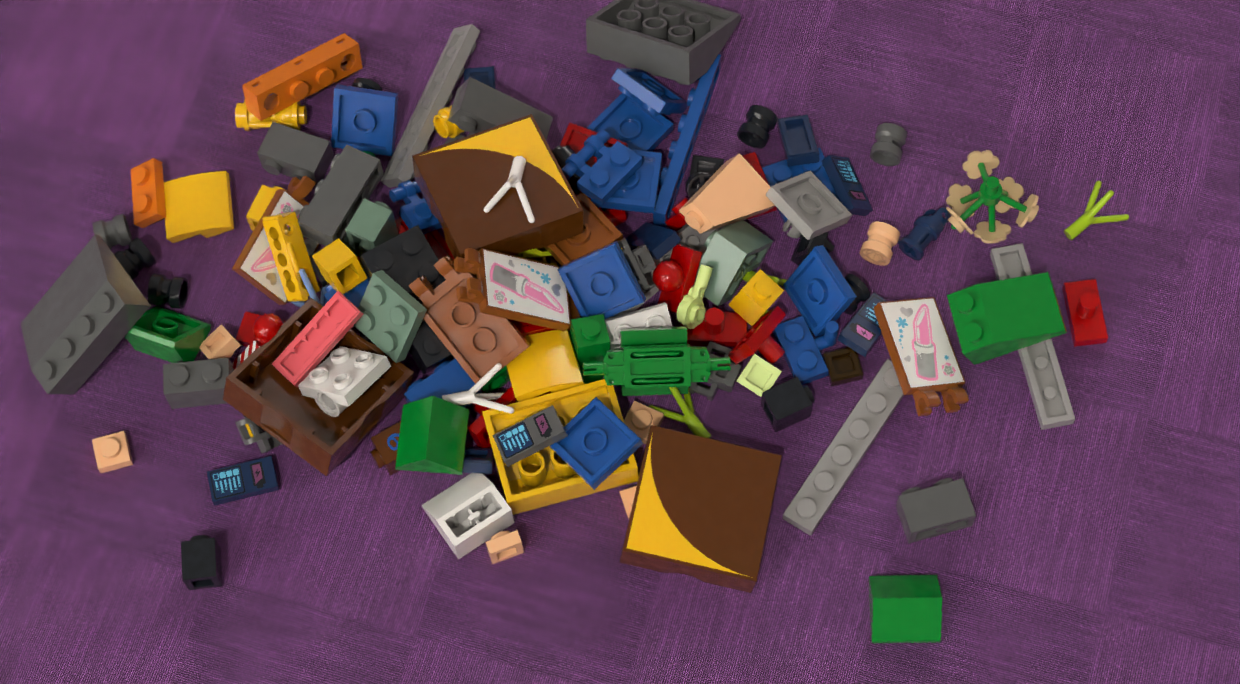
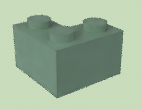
[343,198,399,257]
[693,220,773,306]

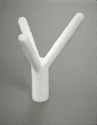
[484,156,535,223]
[442,363,514,414]

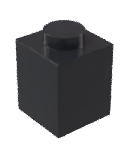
[761,377,815,432]
[181,535,223,590]

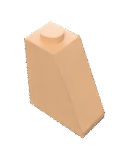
[679,153,775,234]

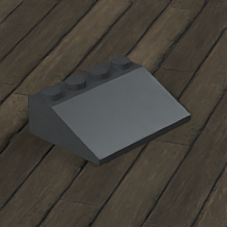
[586,0,741,85]
[20,234,151,395]

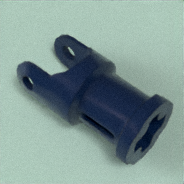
[898,207,950,261]

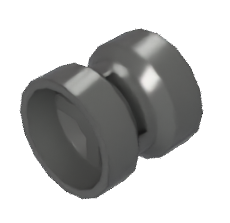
[870,123,908,166]
[92,214,132,250]

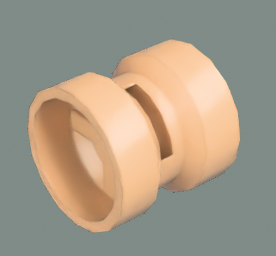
[860,221,900,266]

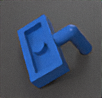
[773,315,839,385]

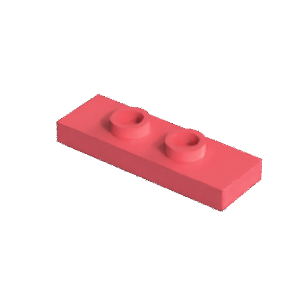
[272,291,364,387]

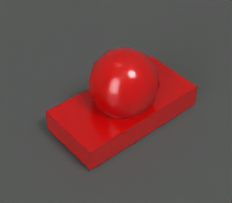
[652,244,702,313]
[235,311,286,347]

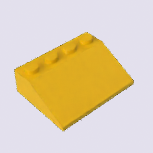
[482,379,638,515]

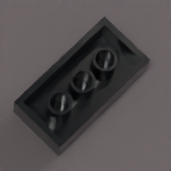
[359,225,454,375]

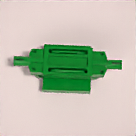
[583,327,731,396]

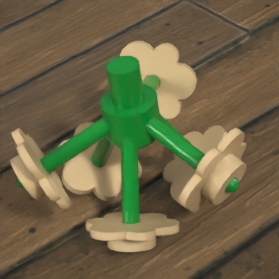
[946,150,1039,243]

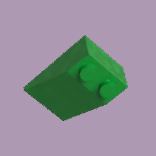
[947,272,1067,365]

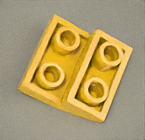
[164,171,234,243]
[506,329,585,402]

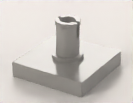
[766,170,852,240]

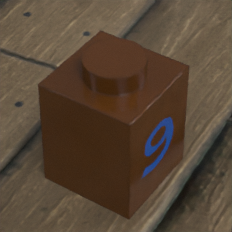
[370,421,401,476]

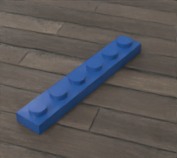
[653,54,721,228]

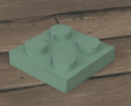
[354,270,427,363]

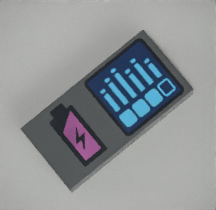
[493,405,568,467]

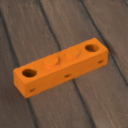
[242,33,362,121]

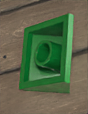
[125,306,211,363]
[395,396,469,475]
[868,575,942,643]

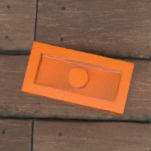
[130,158,166,228]

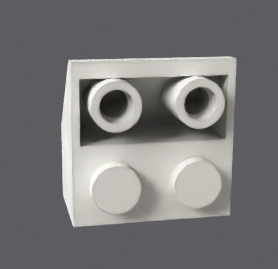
[422,473,514,559]

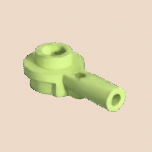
[677,264,713,329]

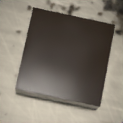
[823,347,864,387]

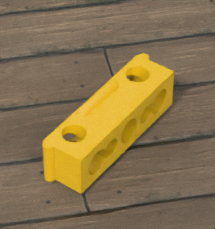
[262,212,320,302]

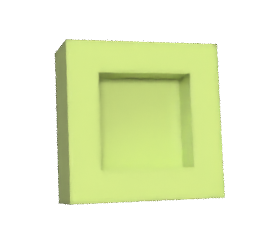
[736,354,782,397]

